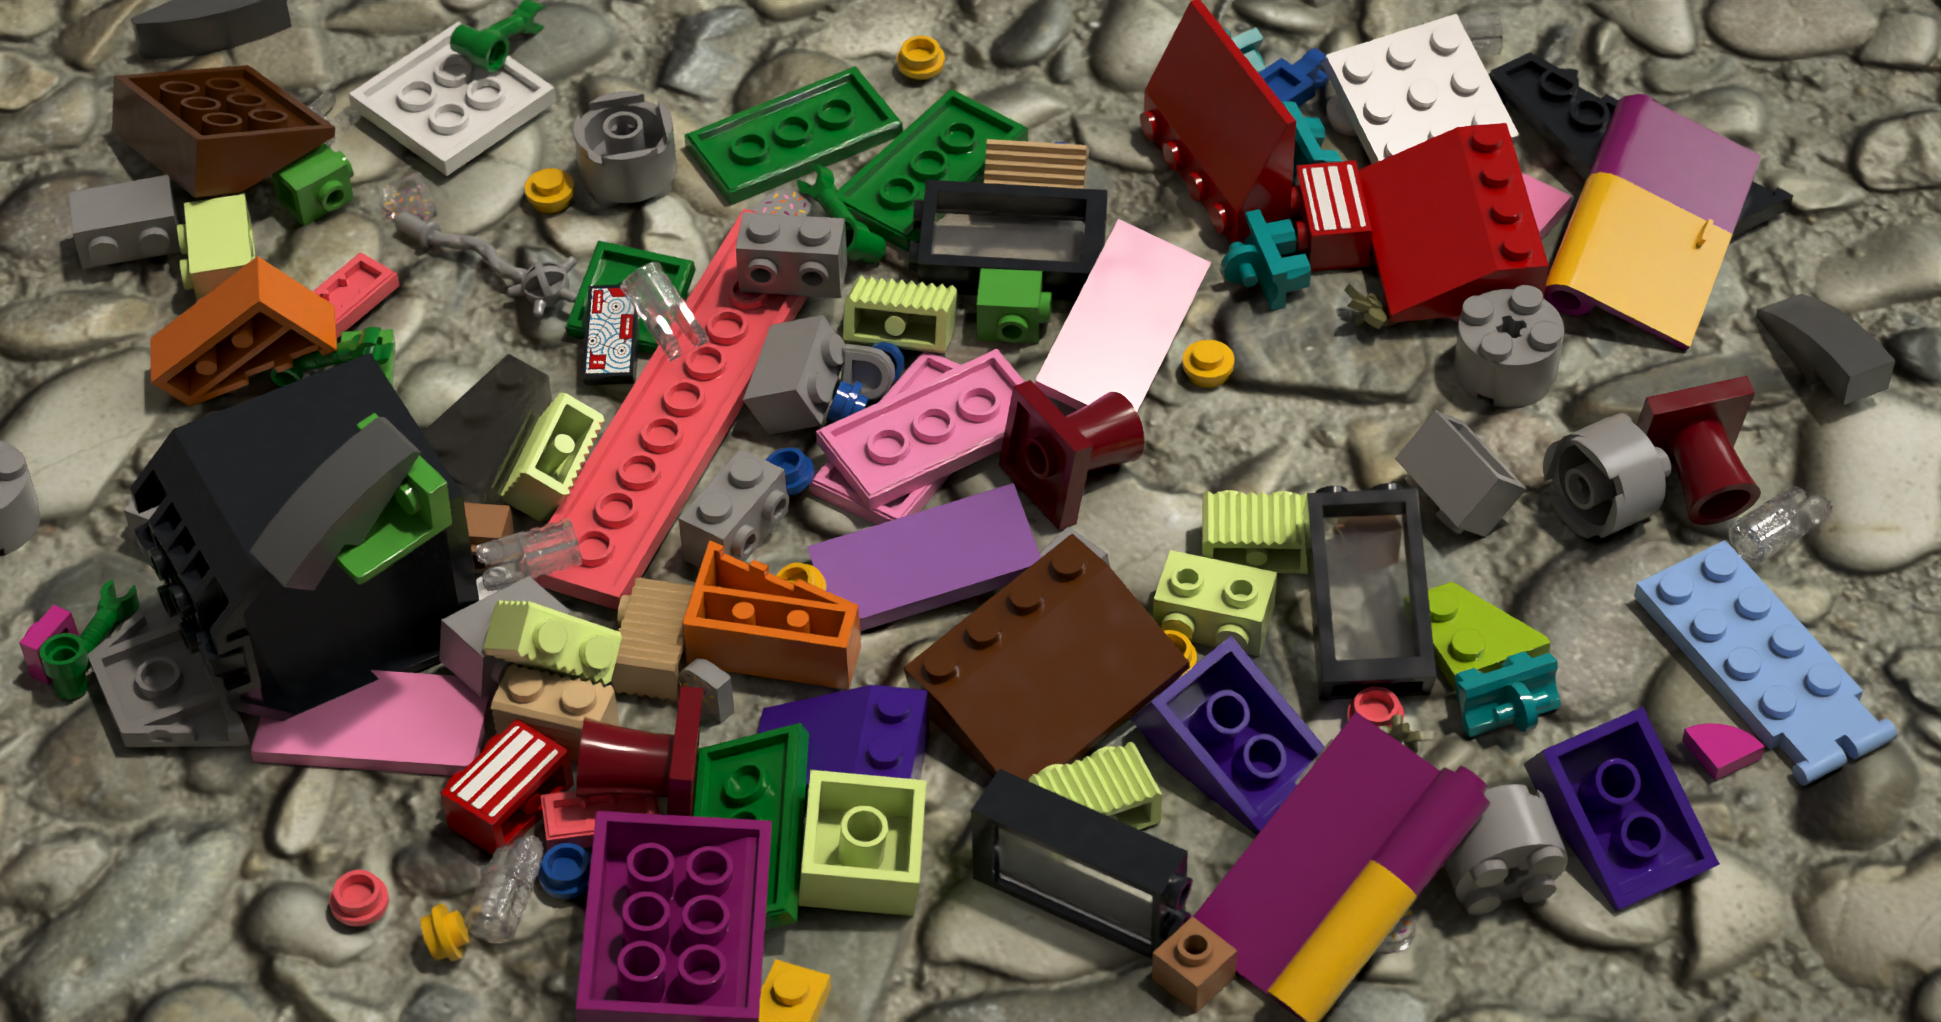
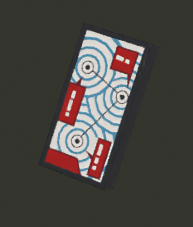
[582,284,643,385]

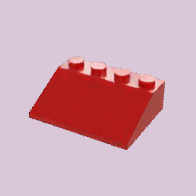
[1140,0,1296,245]
[1358,123,1549,323]

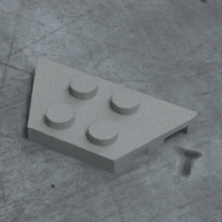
[87,602,249,747]

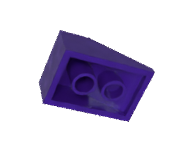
[1131,636,1326,835]
[757,685,929,811]
[1523,707,1720,912]

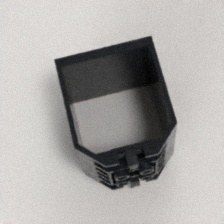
[130,353,479,721]

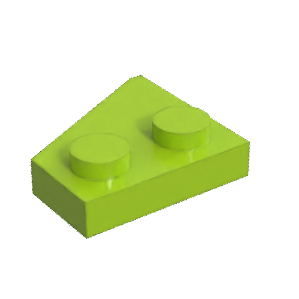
[1402,581,1551,691]

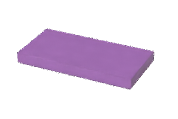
[807,483,1041,631]

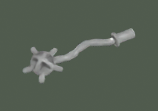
[395,212,577,318]

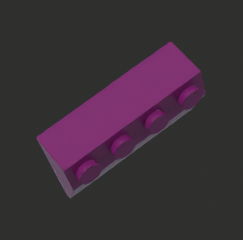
[576,811,772,1022]

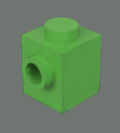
[272,143,354,226]
[977,268,1052,344]

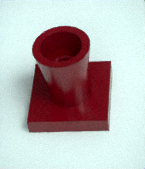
[1636,376,1761,525]
[998,380,1145,531]
[576,686,703,816]

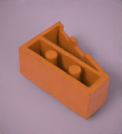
[150,256,337,407]
[682,540,861,690]

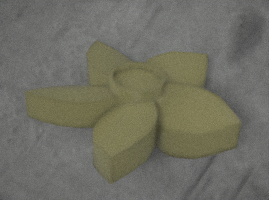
[1344,283,1397,329]
[1378,715,1434,753]

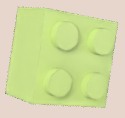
[798,770,927,916]

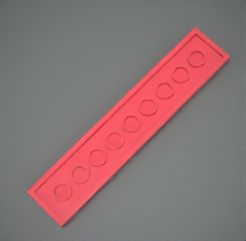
[520,209,808,610]

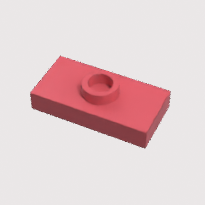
[313,252,400,338]
[540,791,660,851]

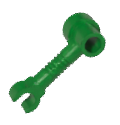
[450,0,546,72]
[797,163,886,264]
[271,327,394,387]
[40,579,139,700]

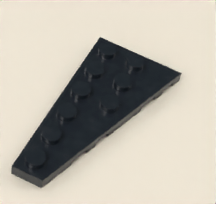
[1490,52,1793,238]

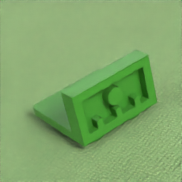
[334,413,452,584]

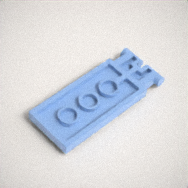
[1634,540,1897,786]

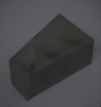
[422,354,553,505]

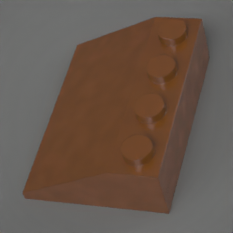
[112,65,335,200]
[903,533,1190,781]

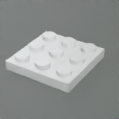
[1322,14,1519,164]
[349,21,556,176]

